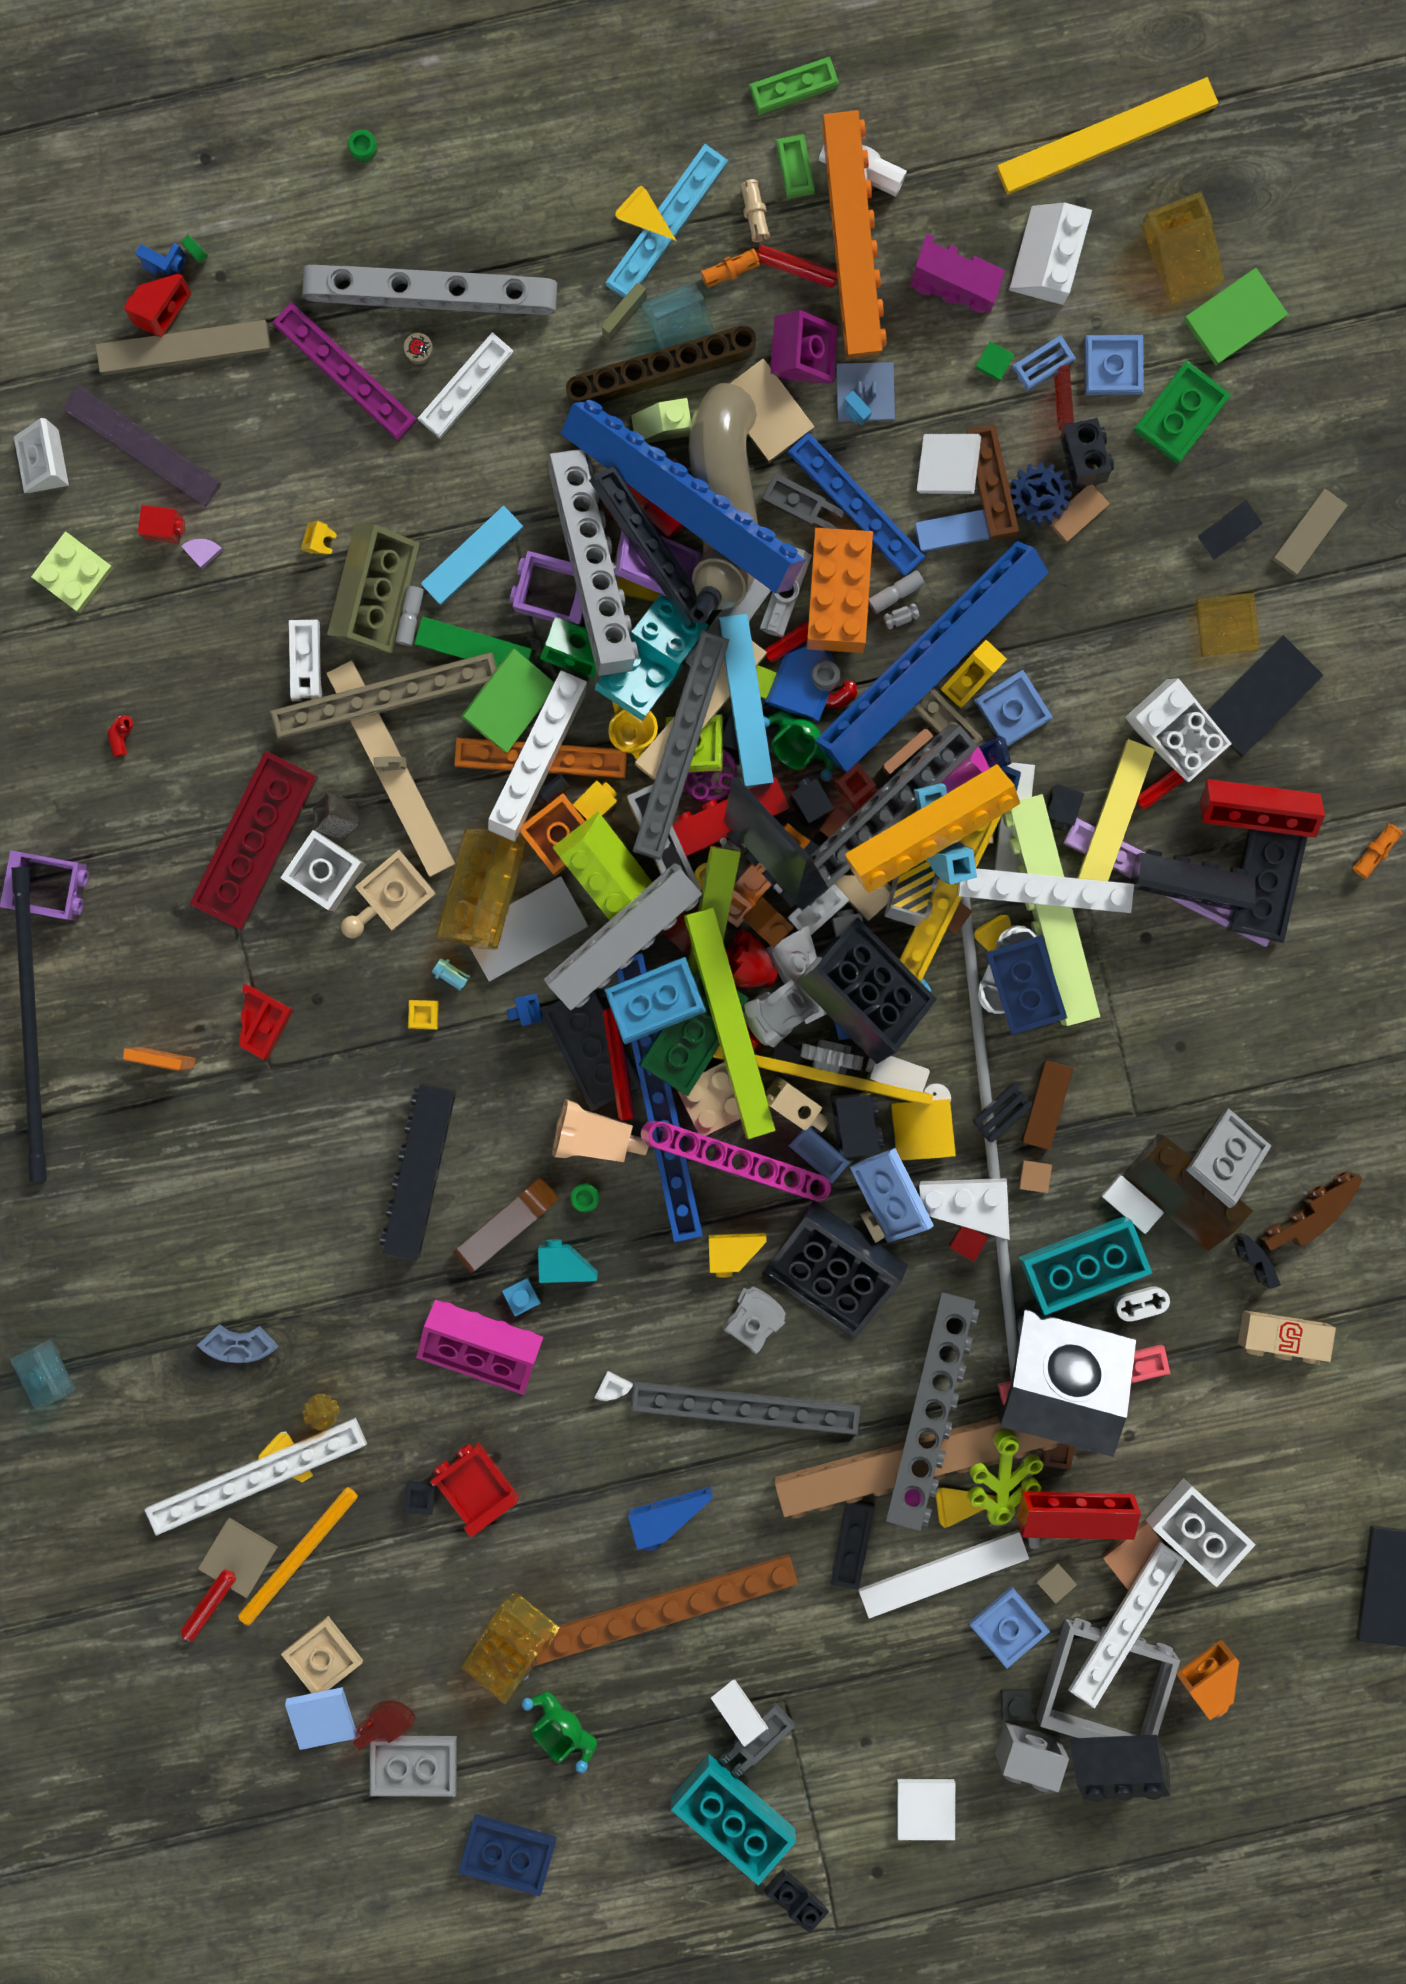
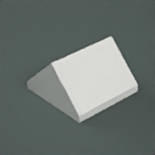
[14,418,69,493]

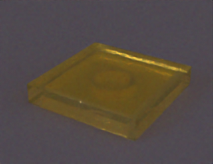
[1195,593,1260,657]

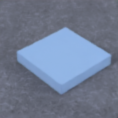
[285,1687,357,1750]

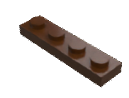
[966,424,1019,541]

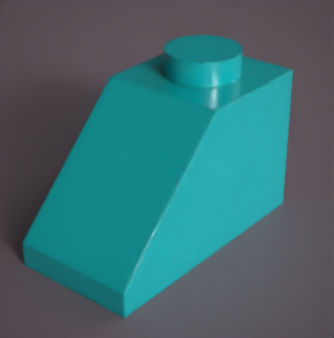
[538,1239,598,1283]

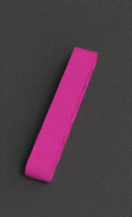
[641,1121,831,1201]

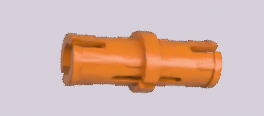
[701,248,760,289]
[1352,823,1403,879]

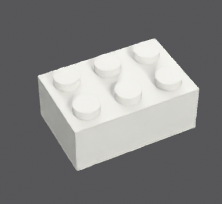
[1146,1478,1255,1587]

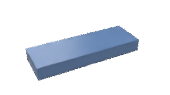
[915,510,989,552]

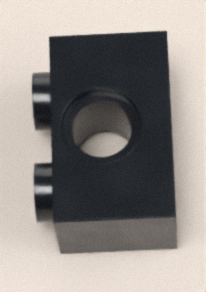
[789,778,834,827]

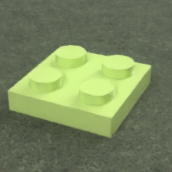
[31,531,114,613]

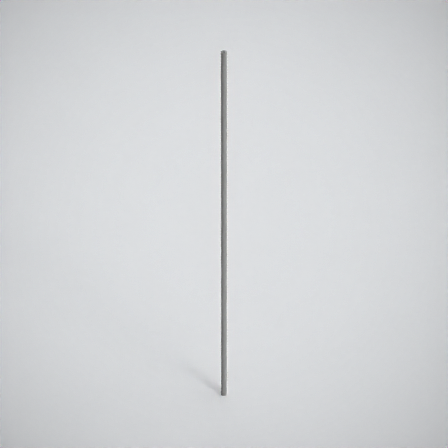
[960,897,1041,1549]

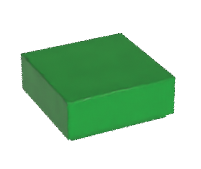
[975,341,1015,382]

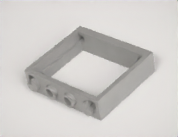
[1036,1618,1180,1738]

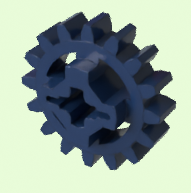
[1010,462,1072,527]

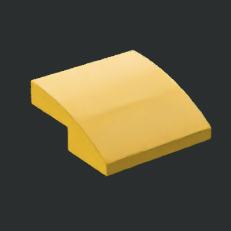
[891,1099,956,1160]

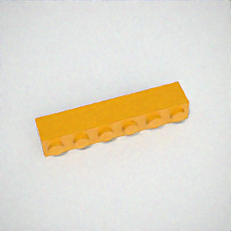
[845,764,1020,894]

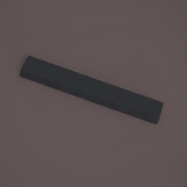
[589,466,698,627]

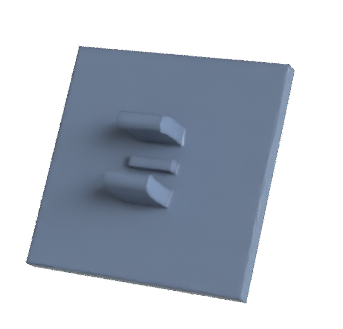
[836,362,895,422]

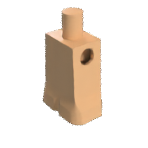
[552,1099,648,1162]

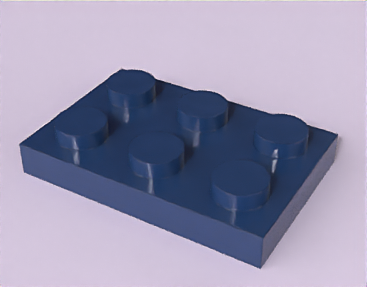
[986,935,1068,1035]
[458,1814,557,1896]

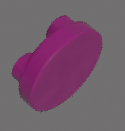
[684,749,738,803]

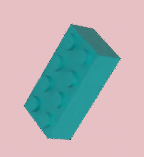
[1019,1216,1152,1315]
[671,1754,796,1886]

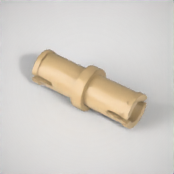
[740,179,770,242]

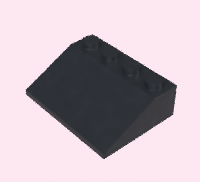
[724,777,828,911]
[796,917,937,1064]
[762,1200,908,1338]

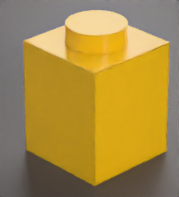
[573,781,618,820]

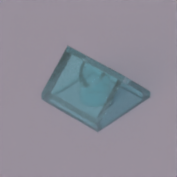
[641,282,715,350]
[10,1339,76,1410]

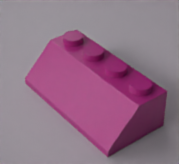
[416,1300,543,1395]

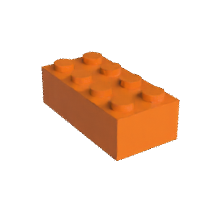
[807,528,873,653]

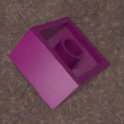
[770,310,838,384]

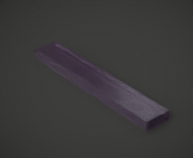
[62,385,222,507]

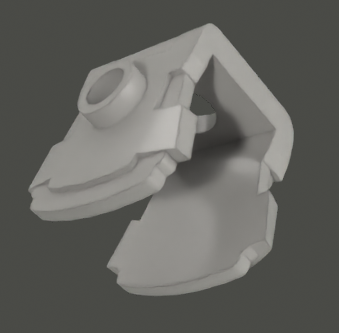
[743,979,814,1047]
[723,1287,786,1354]

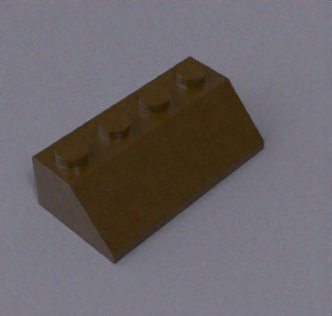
[1122,1134,1253,1251]

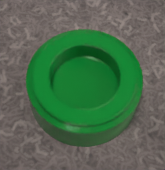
[348,129,378,162]
[181,234,209,263]
[571,1183,599,1212]

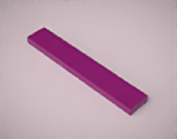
[272,302,418,442]

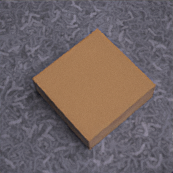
[1018,1160,1052,1193]

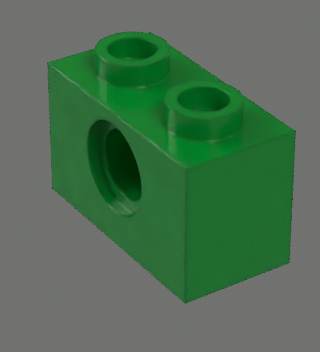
[540,617,609,679]

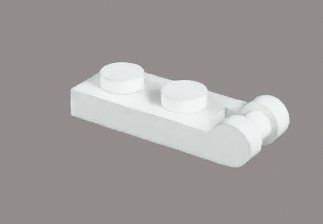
[289,620,322,702]

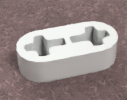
[1114,1286,1170,1321]

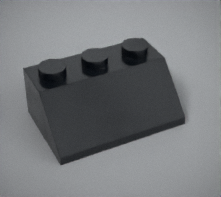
[1070,1734,1170,1802]

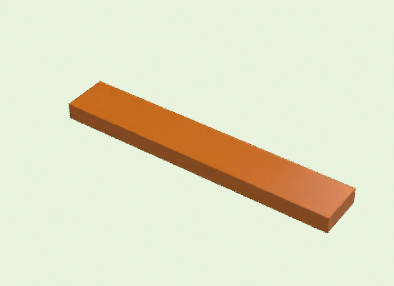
[455,738,627,779]

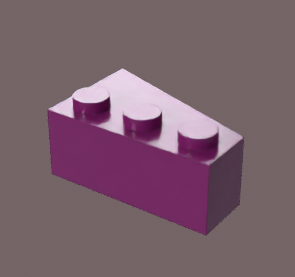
[910,233,1005,313]

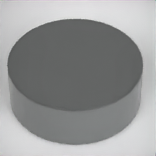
[811,661,840,691]

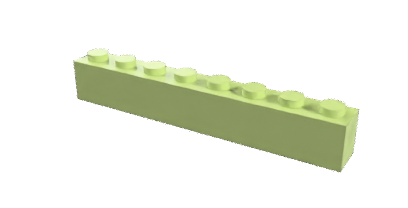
[1002,794,1100,1026]

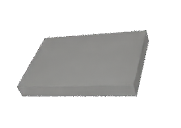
[1186,1108,1271,1208]
[370,1736,457,1797]

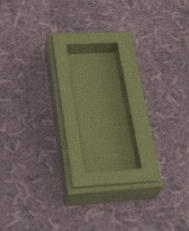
[601,283,647,342]

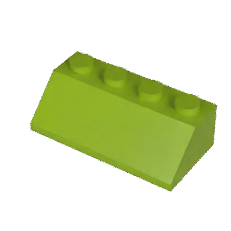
[552,812,653,920]

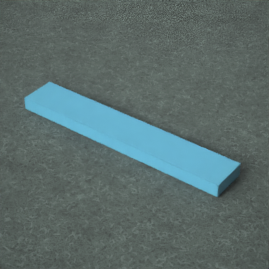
[606,144,728,299]
[718,614,774,788]

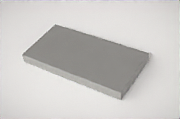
[462,877,589,982]

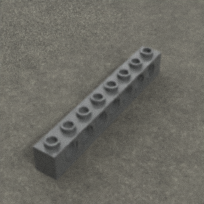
[809,724,978,906]
[886,1293,980,1531]

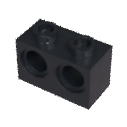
[1060,418,1114,489]

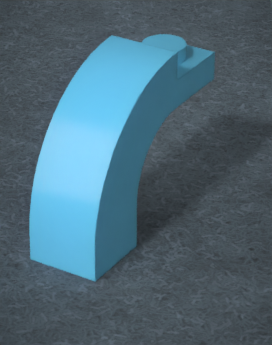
[914,783,977,885]

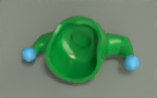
[764,710,835,782]
[522,1692,597,1773]

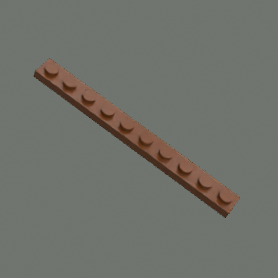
[518,1554,798,1669]

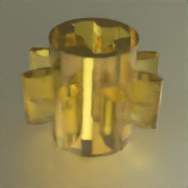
[302,1394,340,1430]

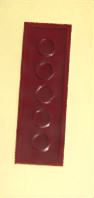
[189,751,318,930]

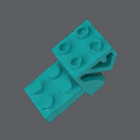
[595,594,709,721]

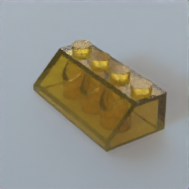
[435,829,526,950]

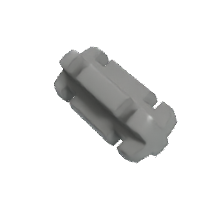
[884,603,919,629]

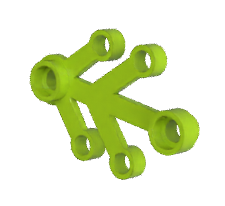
[968,1429,1043,1525]

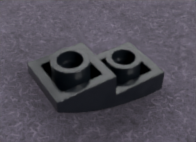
[1198,500,1263,560]
[1234,1232,1281,1289]
[764,1868,829,1933]

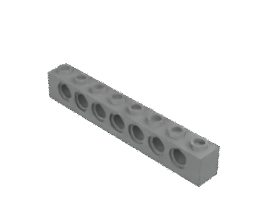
[548,449,638,676]

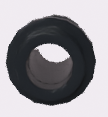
[536,774,571,808]

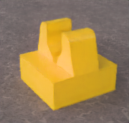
[300,521,337,554]

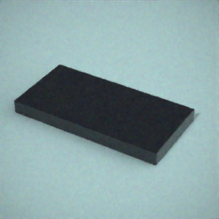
[1206,635,1324,757]
[1226,829,1308,943]
[540,990,641,1112]
[1356,1525,1406,1647]

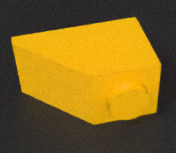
[940,640,1007,708]
[709,1233,766,1277]

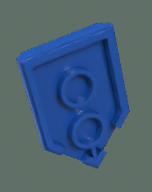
[765,643,836,722]

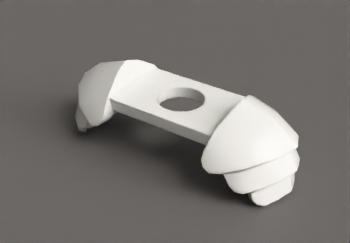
[978,925,1037,1014]

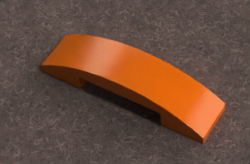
[728,823,810,928]

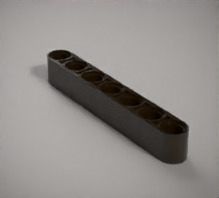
[566,325,756,405]

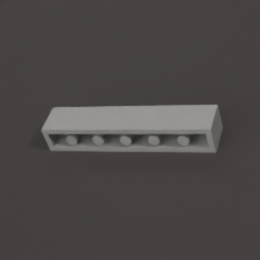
[544,863,702,1010]

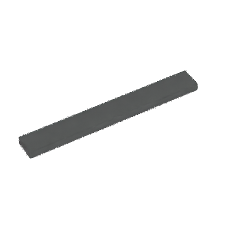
[633,630,730,860]
[631,1381,860,1435]

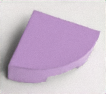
[182,539,223,569]

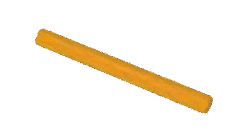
[238,1487,358,1626]

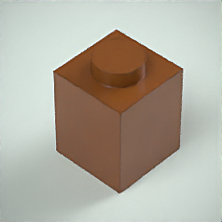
[743,897,794,948]

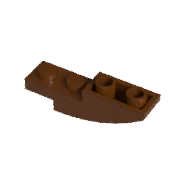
[1258,1171,1363,1251]

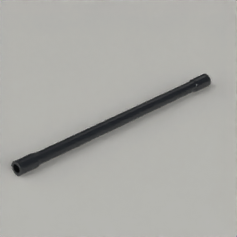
[11,867,47,1182]

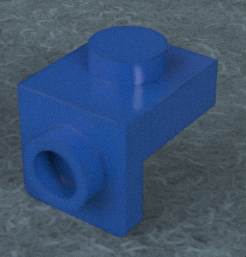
[135,243,186,277]

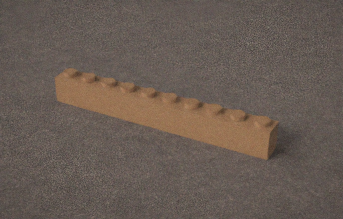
[775,1416,1060,1518]

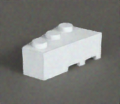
[919,1178,1010,1240]

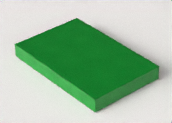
[1133,360,1232,465]

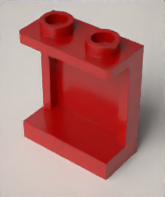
[430,1442,519,1537]

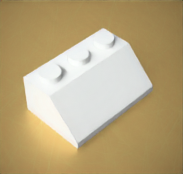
[1009,203,1092,305]

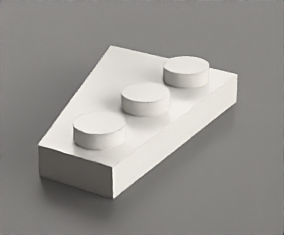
[767,926,827,1024]

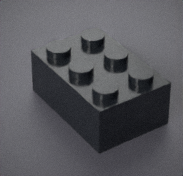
[830,1091,884,1158]

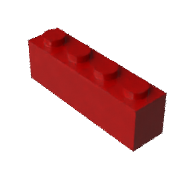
[672,777,790,857]
[1200,779,1325,838]
[1016,1491,1141,1540]

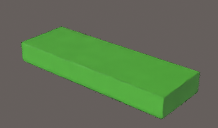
[749,56,839,115]

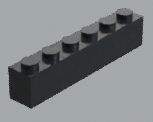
[380,1083,457,1260]

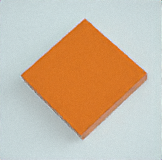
[122,1047,196,1071]

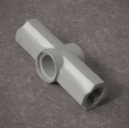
[760,548,812,637]

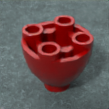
[725,929,778,989]

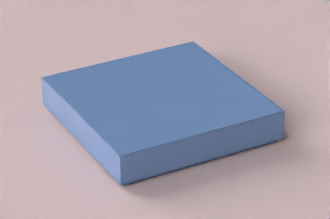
[1084,335,1144,395]
[974,670,1053,747]
[969,1586,1050,1669]

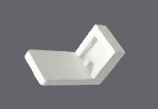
[865,1056,930,1092]

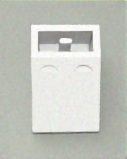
[1125,678,1232,782]

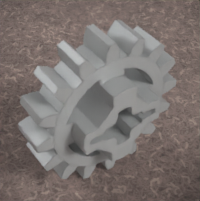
[800,1039,864,1074]

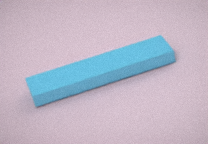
[421,505,524,606]

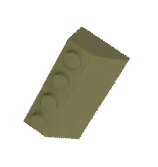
[327,524,420,653]

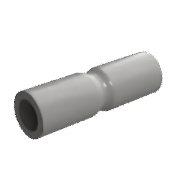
[868,570,925,614]
[395,586,424,646]

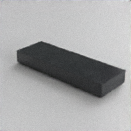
[830,1501,875,1590]

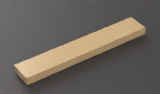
[635,641,767,781]

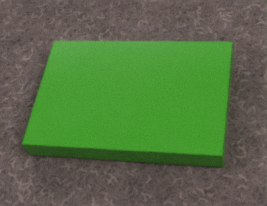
[1184,268,1288,366]
[461,649,554,753]

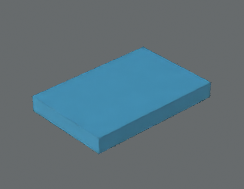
[605,957,706,1044]

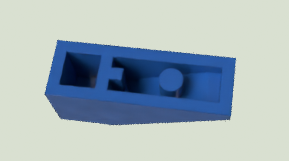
[628,1486,713,1551]

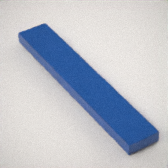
[787,432,926,578]

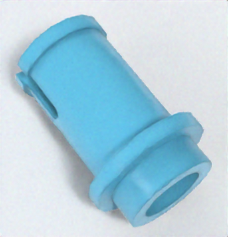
[432,958,470,991]

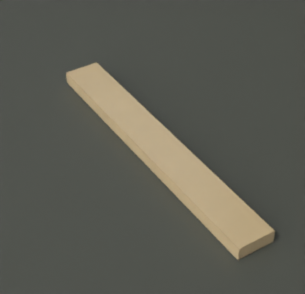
[326,660,456,877]

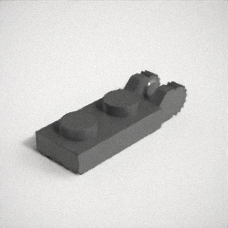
[761,473,844,529]
[719,1702,795,1778]

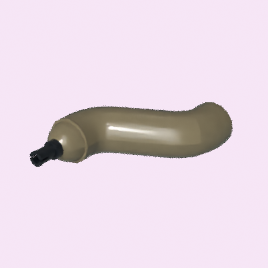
[689,383,758,623]

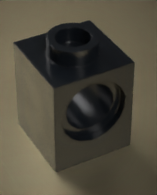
[1046,784,1085,831]

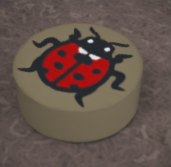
[404,333,433,364]

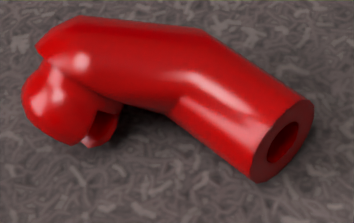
[825,681,858,709]
[107,715,134,758]

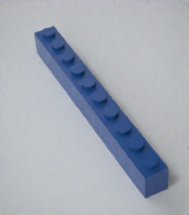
[560,400,806,594]
[815,541,1049,772]
[616,953,702,1242]

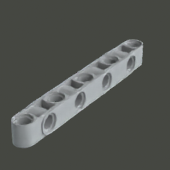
[302,265,557,315]

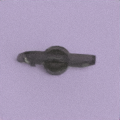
[527,635,560,680]

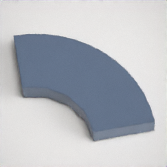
[197,1325,279,1363]

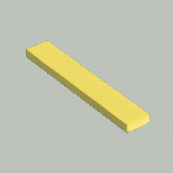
[1077,739,1155,882]

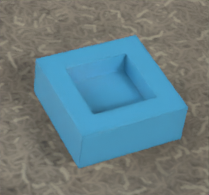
[843,391,872,426]
[502,1277,541,1316]

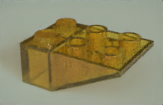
[1140,192,1225,304]
[461,1592,560,1705]

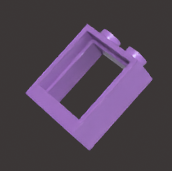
[510,551,584,627]
[0,850,89,920]

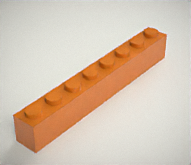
[822,110,887,359]

